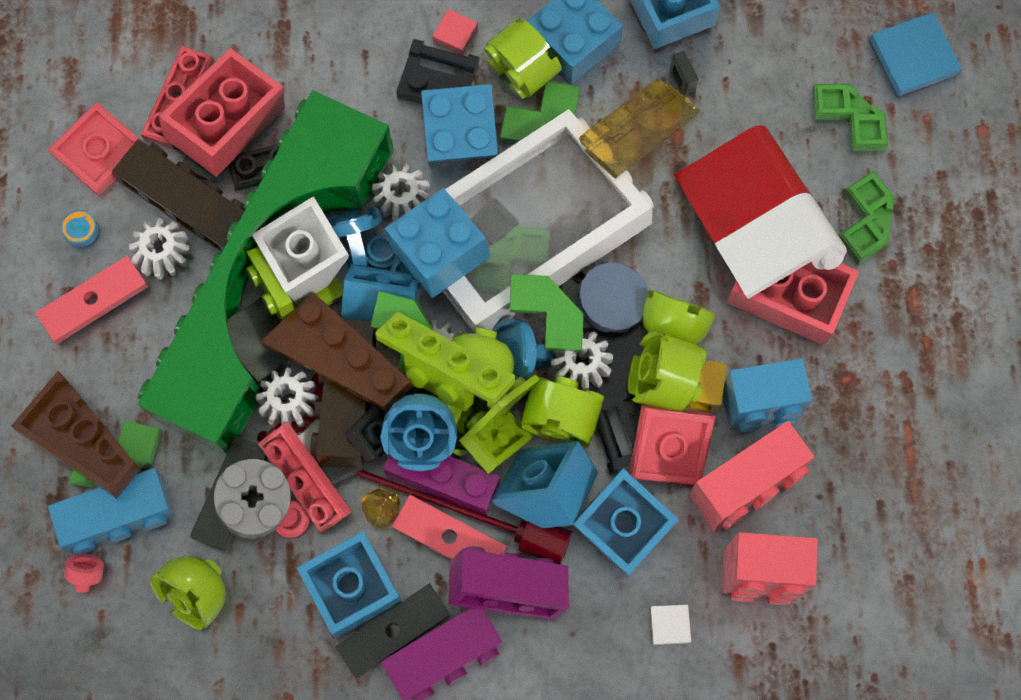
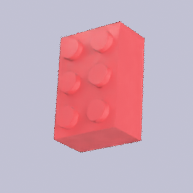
[159,48,285,177]
[726,262,859,346]
[688,421,815,532]
[722,532,817,605]

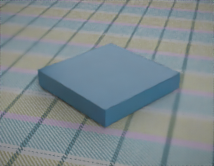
[870,12,962,97]

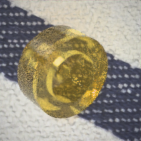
[362,488,400,528]

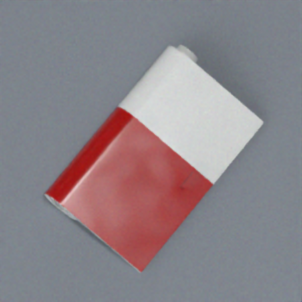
[674,125,847,299]

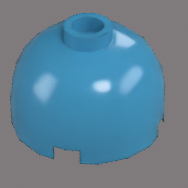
[380,393,457,471]

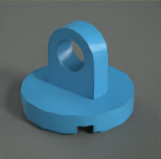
[326,207,383,268]
[492,318,555,381]

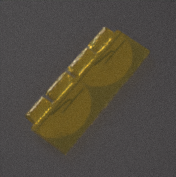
[579,78,700,179]

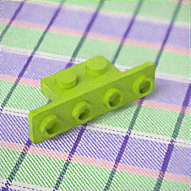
[376,312,515,412]

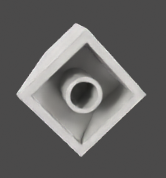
[252,196,349,305]

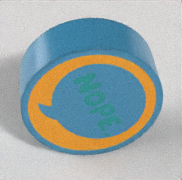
[61,210,99,247]

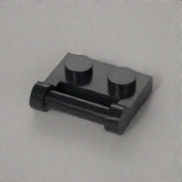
[396,39,480,105]
[596,391,643,475]

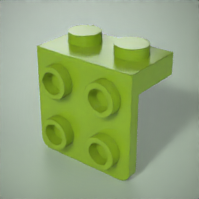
[246,246,343,322]
[459,374,540,474]

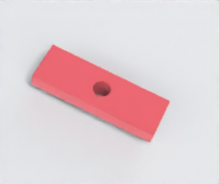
[141,46,215,150]
[36,255,148,345]
[258,422,352,534]
[392,495,507,560]

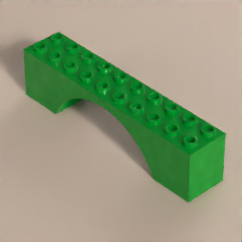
[137,90,394,455]

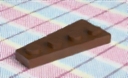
[260,292,413,412]
[11,371,141,499]

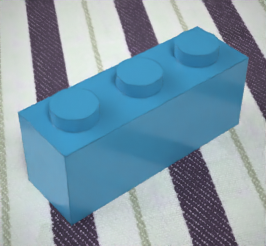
[48,468,175,555]

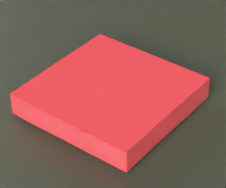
[47,102,143,196]
[628,405,715,485]

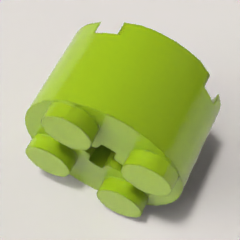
[484,17,562,101]
[628,331,706,411]
[520,377,604,449]

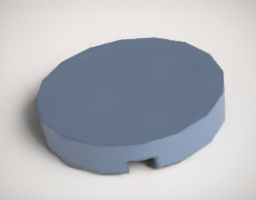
[578,262,648,333]

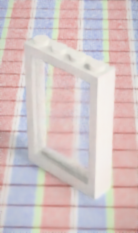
[442,109,654,333]

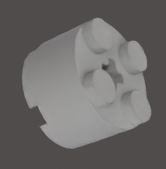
[214,459,291,539]

